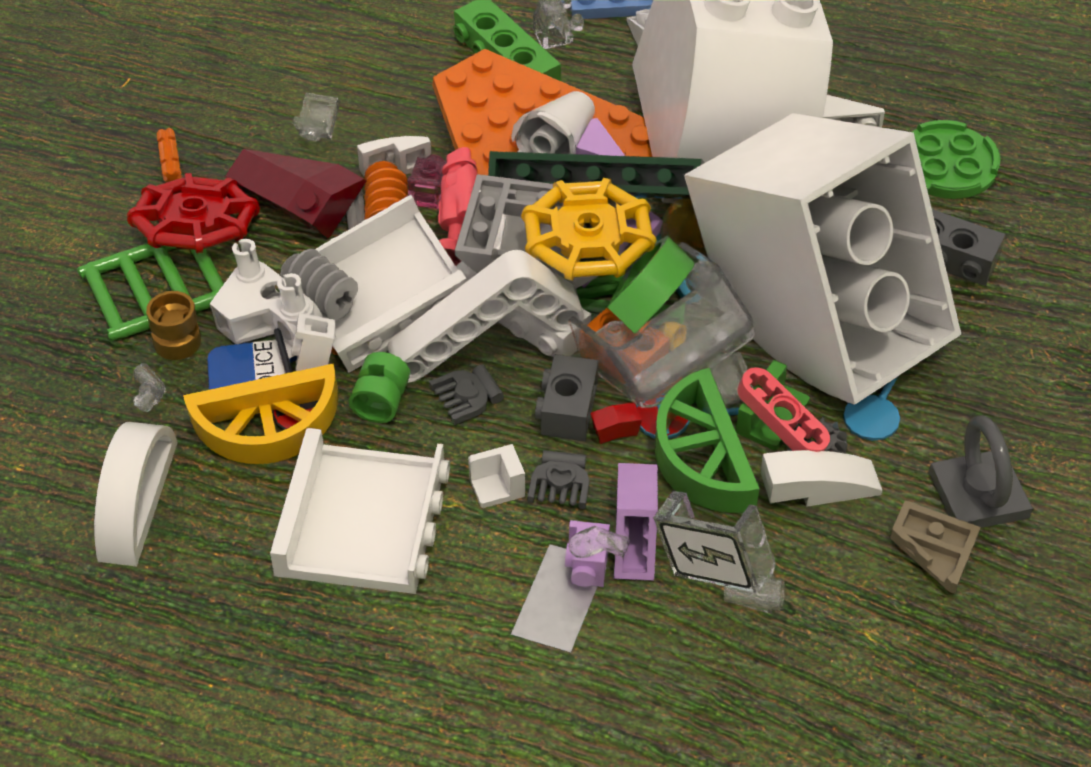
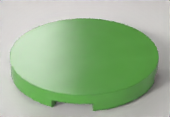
[912,120,1000,199]

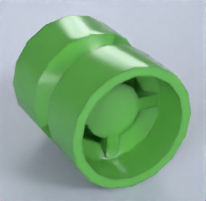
[349,352,410,423]

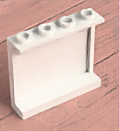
[316,195,468,373]
[270,428,450,594]

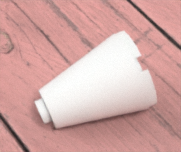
[511,91,595,154]

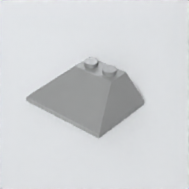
[455,174,616,288]

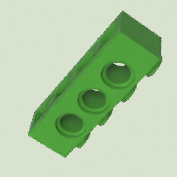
[453,0,561,81]

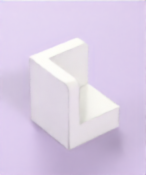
[468,444,525,508]

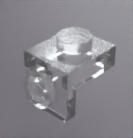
[293,92,340,141]

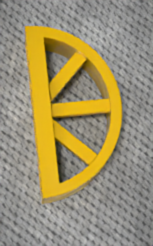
[183,363,338,464]

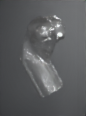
[133,363,166,412]
[569,526,630,559]

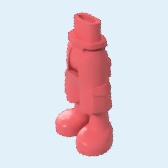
[438,147,478,266]

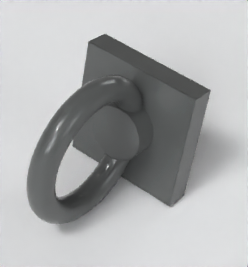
[929,415,1033,528]

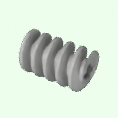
[280,248,358,321]

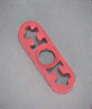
[737,368,830,452]

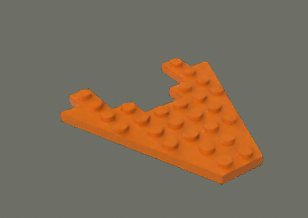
[432,49,686,207]

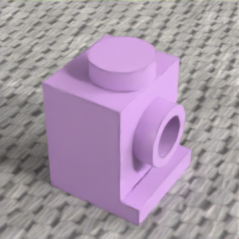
[565,520,610,587]

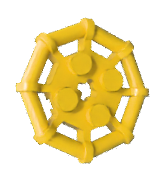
[521,178,657,281]

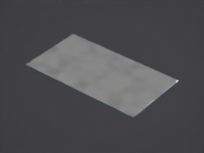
[511,544,608,653]

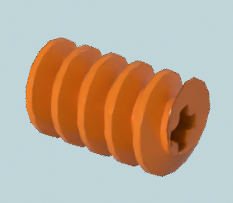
[364,161,408,220]

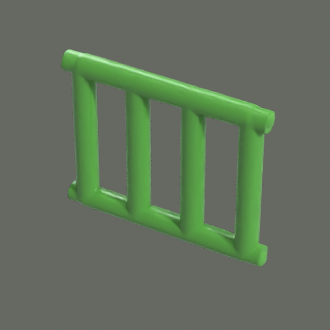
[77,233,224,341]

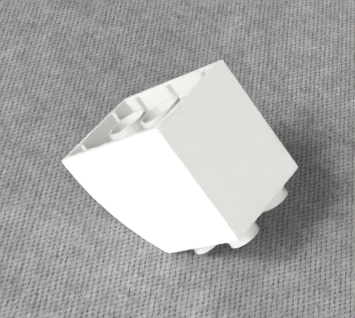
[632,0,833,205]
[684,113,961,405]

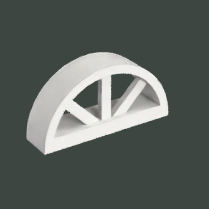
[94,422,178,567]

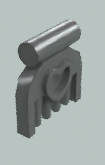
[429,365,504,425]
[527,450,589,509]

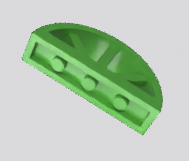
[607,236,695,334]
[655,368,760,513]

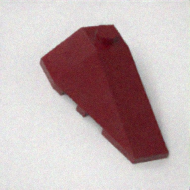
[225,149,367,239]

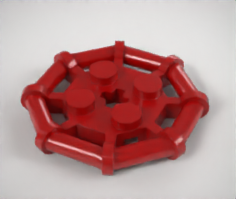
[127,173,260,253]

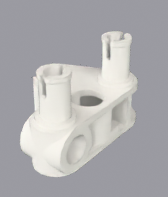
[210,239,323,346]

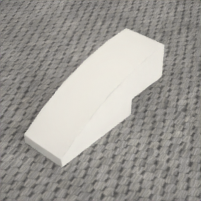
[760,450,882,507]

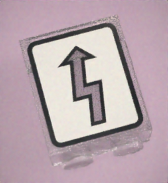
[653,491,776,593]

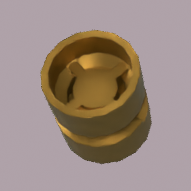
[146,291,201,360]

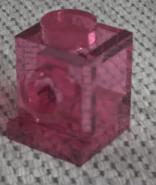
[407,155,447,209]

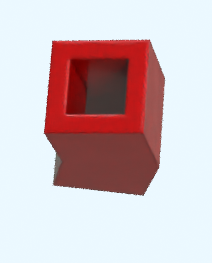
[590,402,642,444]

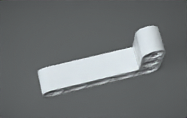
[387,250,584,383]

